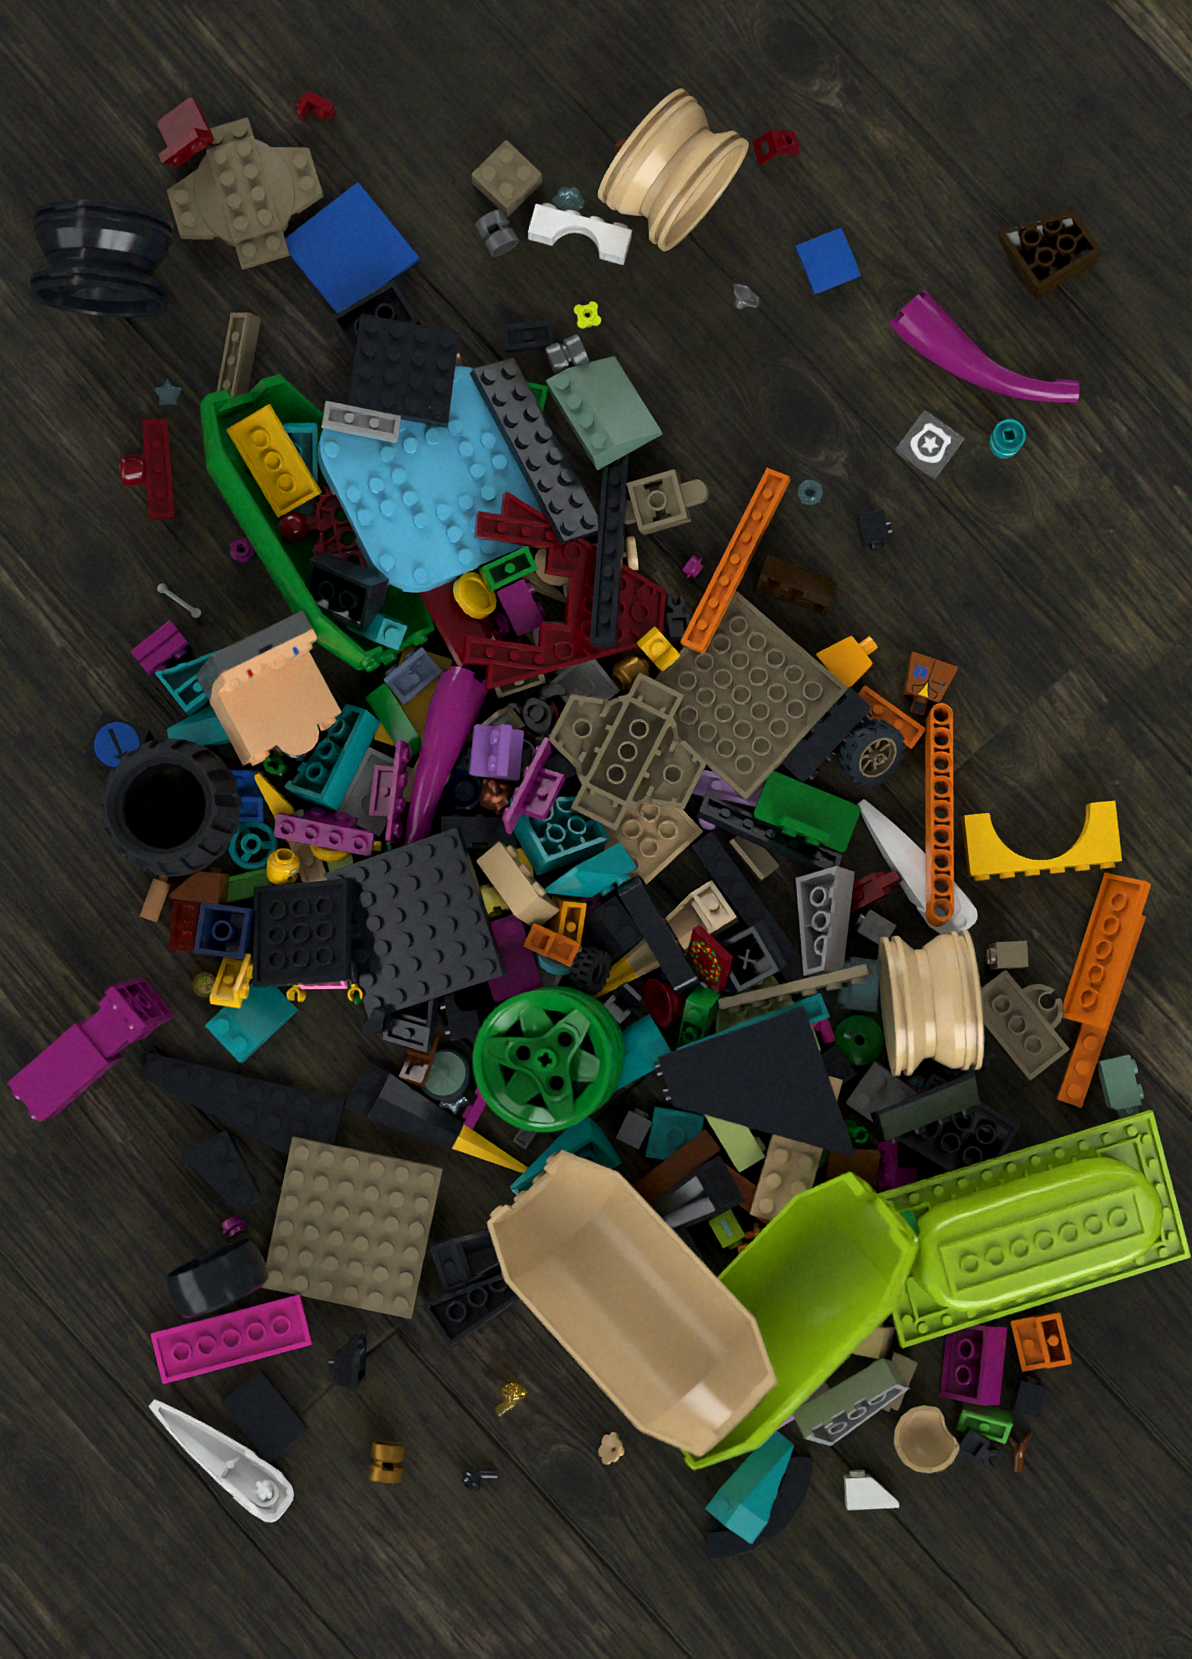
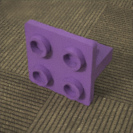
[469,724,524,781]

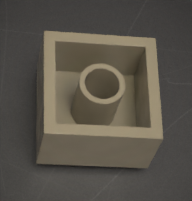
[471,140,542,217]

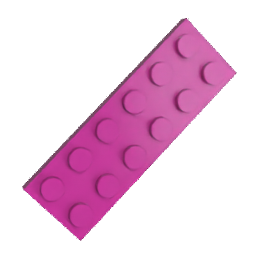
[150,1294,313,1384]

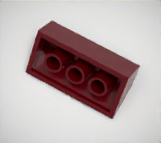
[419,574,503,668]

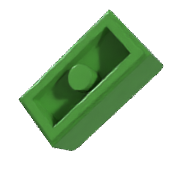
[956,1401,1013,1444]

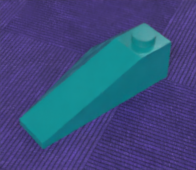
[167,705,231,747]
[573,1014,671,1096]
[510,1116,622,1195]
[705,1430,794,1544]

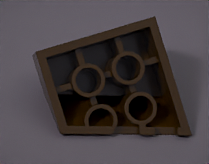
[997,211,1101,300]
[755,555,837,616]

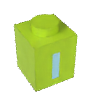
[708,1209,745,1250]

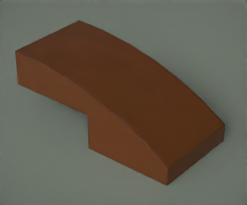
[399,1033,439,1087]

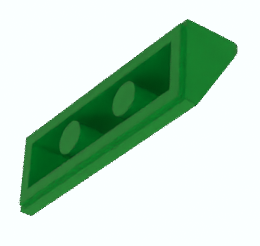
[365,683,422,757]

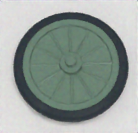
[421,1048,471,1101]

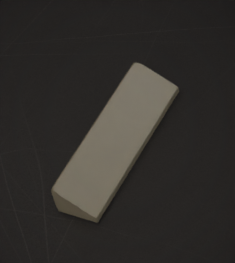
[217,313,261,397]

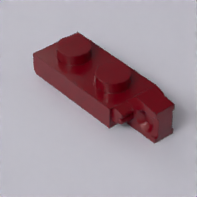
[850,871,902,915]

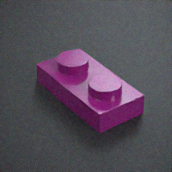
[462,1087,487,1129]

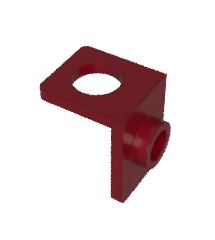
[753,130,800,164]

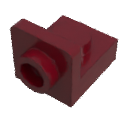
[295,90,336,121]

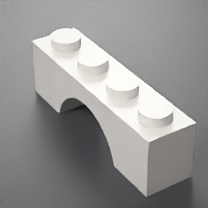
[528,203,632,265]

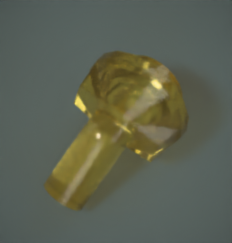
[495,1383,527,1416]

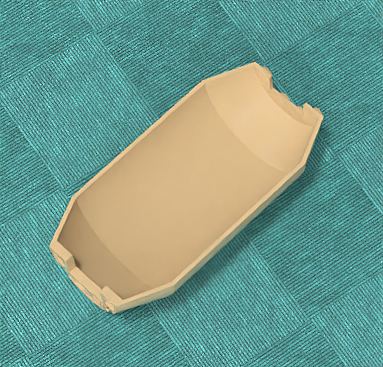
[487,1150,777,1457]

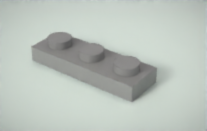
[321,401,401,443]

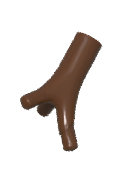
[1008,1432,1033,1472]

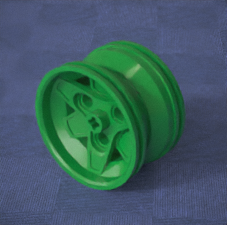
[473,986,625,1132]

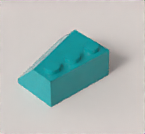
[510,797,610,876]

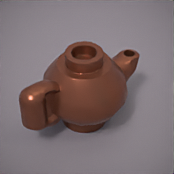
[479,777,514,815]

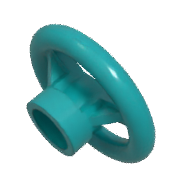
[228,822,278,870]

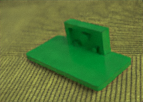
[753,771,861,852]

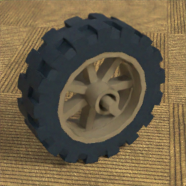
[839,719,906,787]

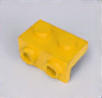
[209,953,253,1008]

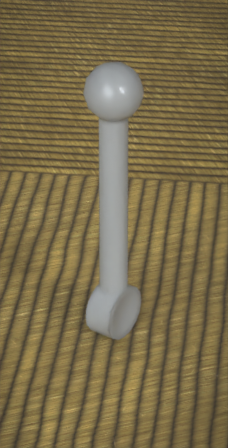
[157,583,202,618]

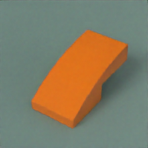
[523,923,582,967]

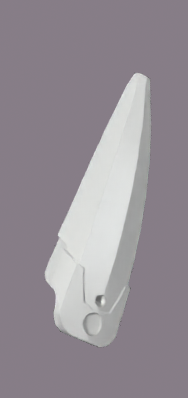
[857,799,978,935]
[149,1400,294,1522]

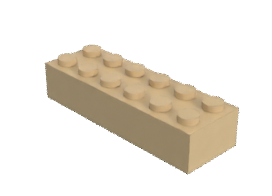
[749,1076,843,1221]

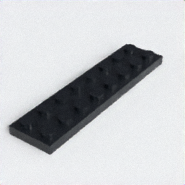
[470,358,599,546]

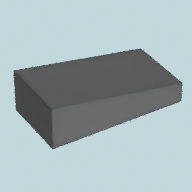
[513,1129,537,1150]

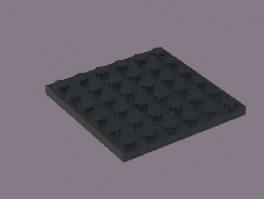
[324,827,507,1016]

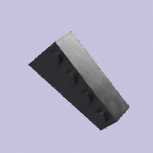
[782,687,872,783]
[421,1273,521,1348]

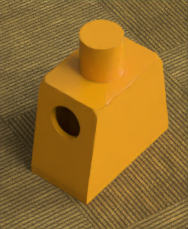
[814,636,878,688]

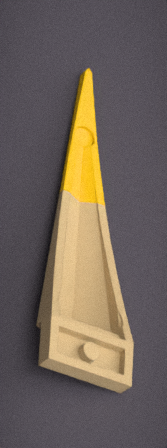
[557,880,739,1017]

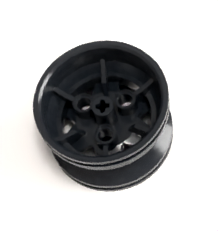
[29,200,173,318]

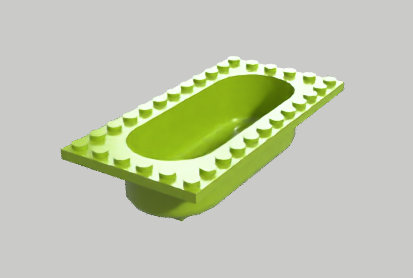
[878,1110,1191,1349]

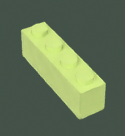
[704,1115,766,1173]

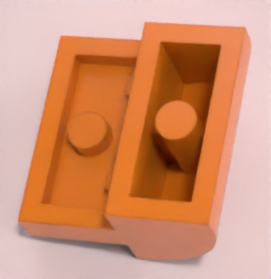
[1011,1311,1072,1372]

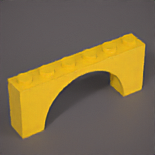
[961,801,1122,881]

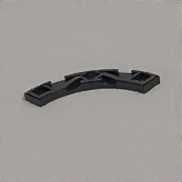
[707,1456,813,1559]

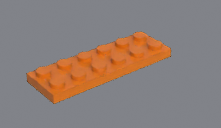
[1062,873,1151,1029]

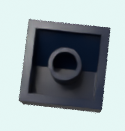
[193,902,253,961]

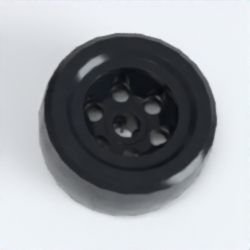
[166,1238,269,1318]

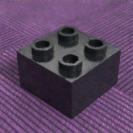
[720,918,790,992]

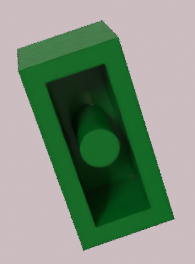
[478,546,538,593]

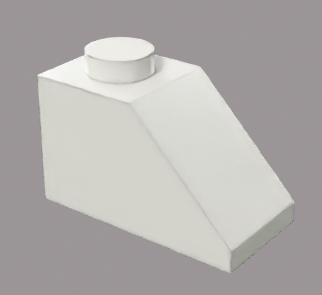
[843,1470,899,1510]

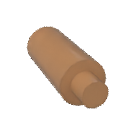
[140,875,171,922]

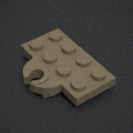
[980,969,1070,1081]

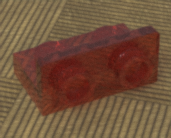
[168,900,204,952]

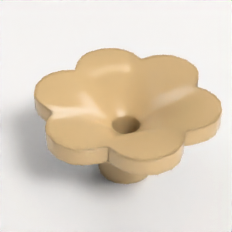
[598,1432,624,1465]

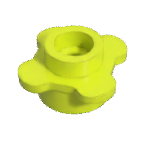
[574,302,601,329]

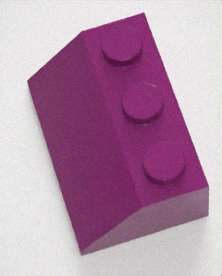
[940,1323,1007,1405]

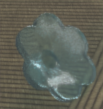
[553,187,584,213]

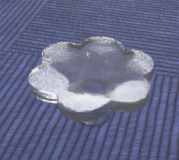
[734,284,759,309]

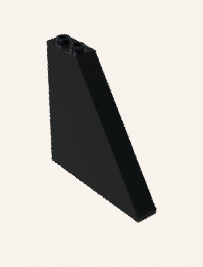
[654,1007,855,1156]

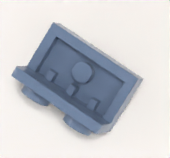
[384,647,442,705]

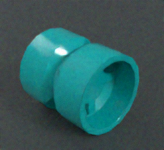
[989,419,1026,458]

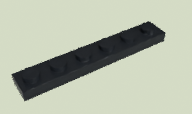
[696,793,842,872]

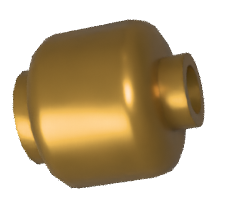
[612,654,650,692]

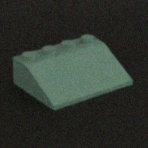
[546,356,662,470]

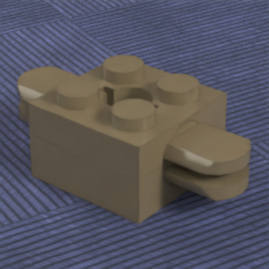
[625,469,709,535]

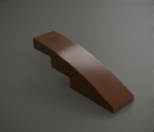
[632,1129,721,1205]

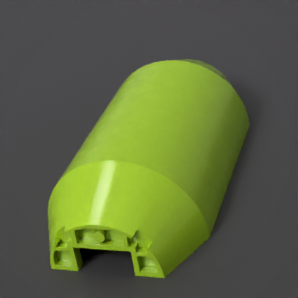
[680,1172,919,1470]

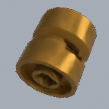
[368,1441,405,1483]

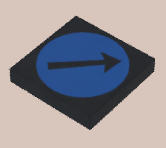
[84,713,151,770]

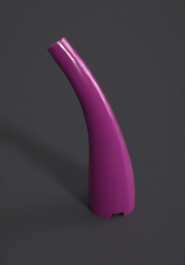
[888,289,1079,403]
[404,666,489,846]

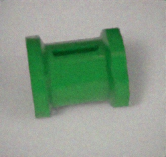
[263,752,289,777]

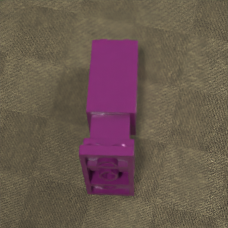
[8,977,175,1122]

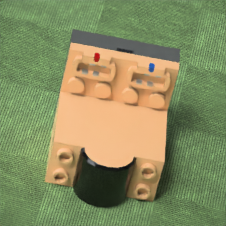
[196,611,341,766]

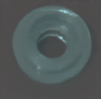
[798,480,823,505]

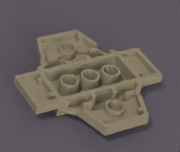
[167,117,323,270]
[549,672,707,831]

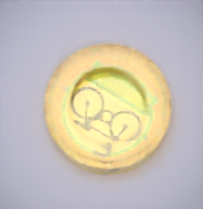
[192,972,216,998]

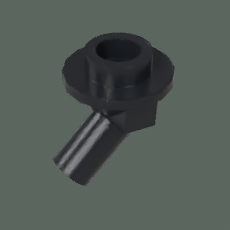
[461,1468,498,1491]

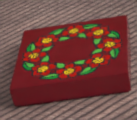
[687,925,733,994]

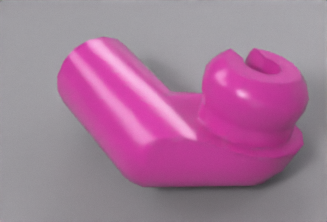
[812,1019,836,1044]

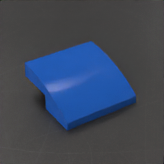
[795,228,861,294]
[229,769,265,822]

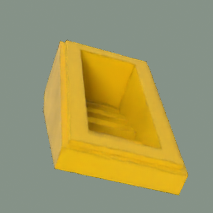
[253,771,295,819]

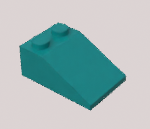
[545,842,637,898]
[205,983,298,1063]

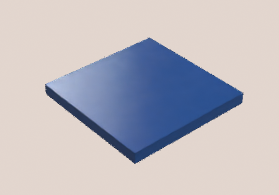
[285,182,420,313]

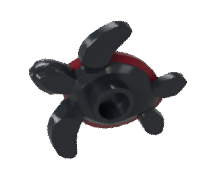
[506,683,567,748]

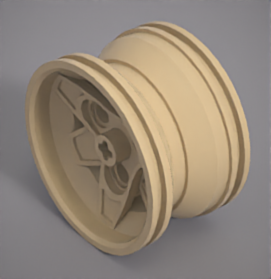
[598,89,749,251]
[878,930,983,1076]

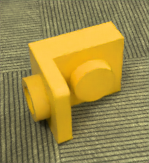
[636,626,680,671]

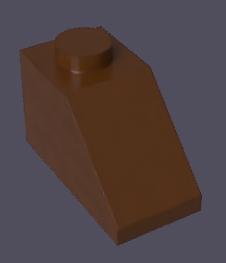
[170,867,230,904]

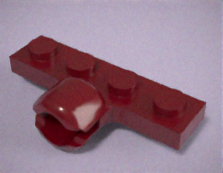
[119,419,174,520]

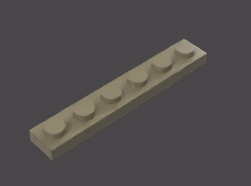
[718,964,873,1014]

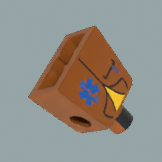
[904,652,958,715]

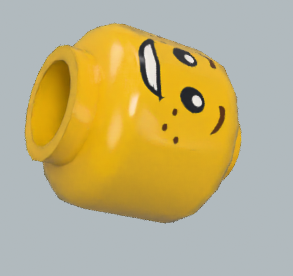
[266,848,300,885]

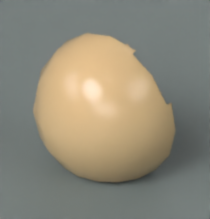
[894,1405,959,1473]

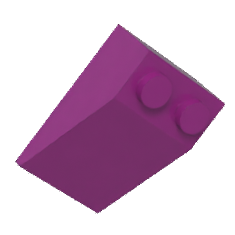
[488,914,543,1002]

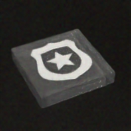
[895,410,965,480]

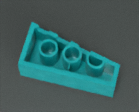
[284,704,381,811]

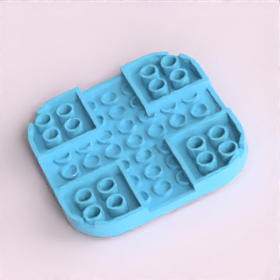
[318,366,543,593]

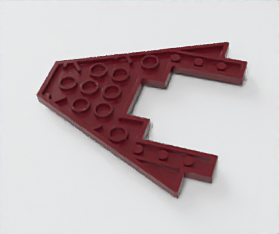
[462,492,666,690]

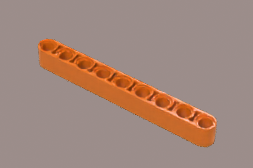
[925,703,954,927]

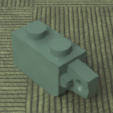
[1096,1055,1144,1119]

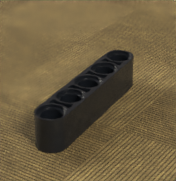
[617,874,701,995]

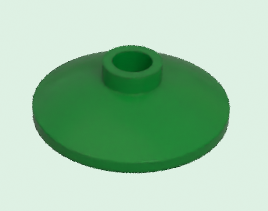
[833,1015,884,1066]

